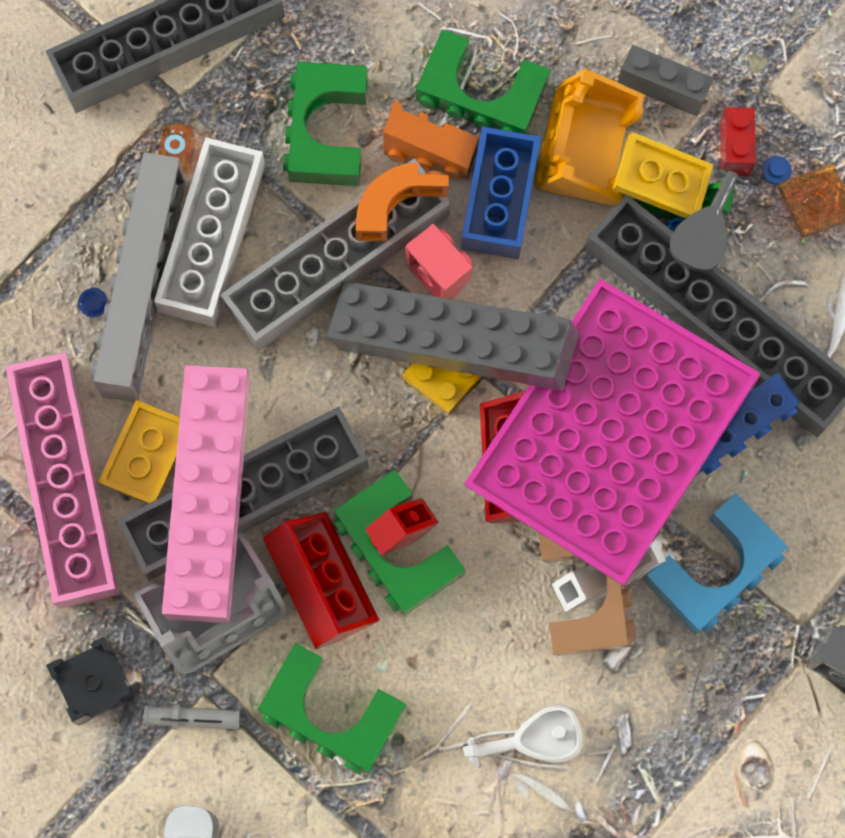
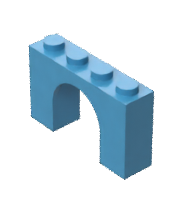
[643,493,788,635]

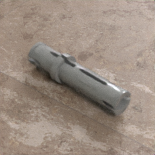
[143,704,241,730]

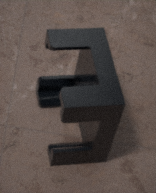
[46,637,136,726]

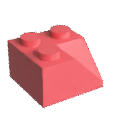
[405,224,473,300]

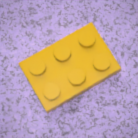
[613,132,713,218]
[402,363,482,416]
[98,400,180,504]

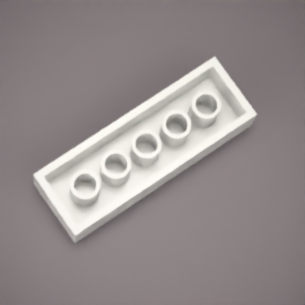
[154,137,265,328]

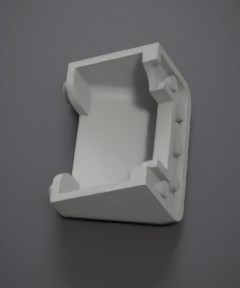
[133,531,287,674]

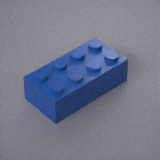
[461,127,541,259]

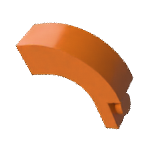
[356,163,449,241]

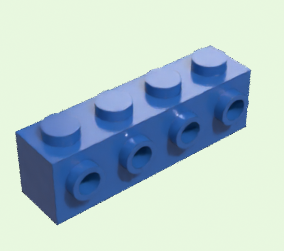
[697,372,800,475]

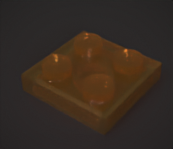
[777,163,845,239]

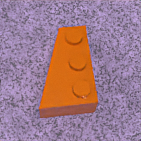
[383,100,479,180]

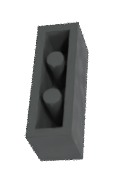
[618,44,714,117]

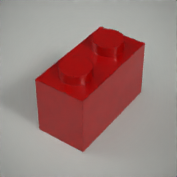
[720,107,756,176]
[365,498,439,555]

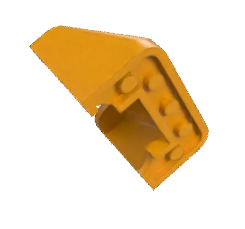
[534,68,644,206]

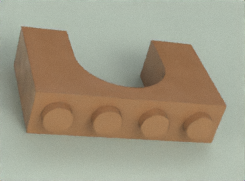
[538,533,637,656]

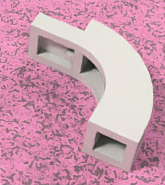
[552,539,666,612]

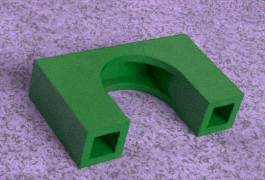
[416,29,551,134]
[283,62,368,186]
[332,470,465,617]
[257,643,406,775]

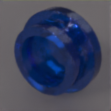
[78,288,109,318]

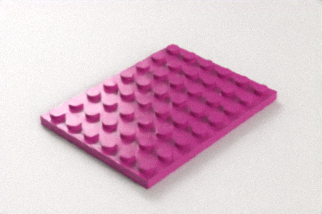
[464,279,760,587]

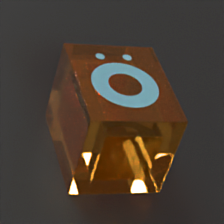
[158,123,196,172]

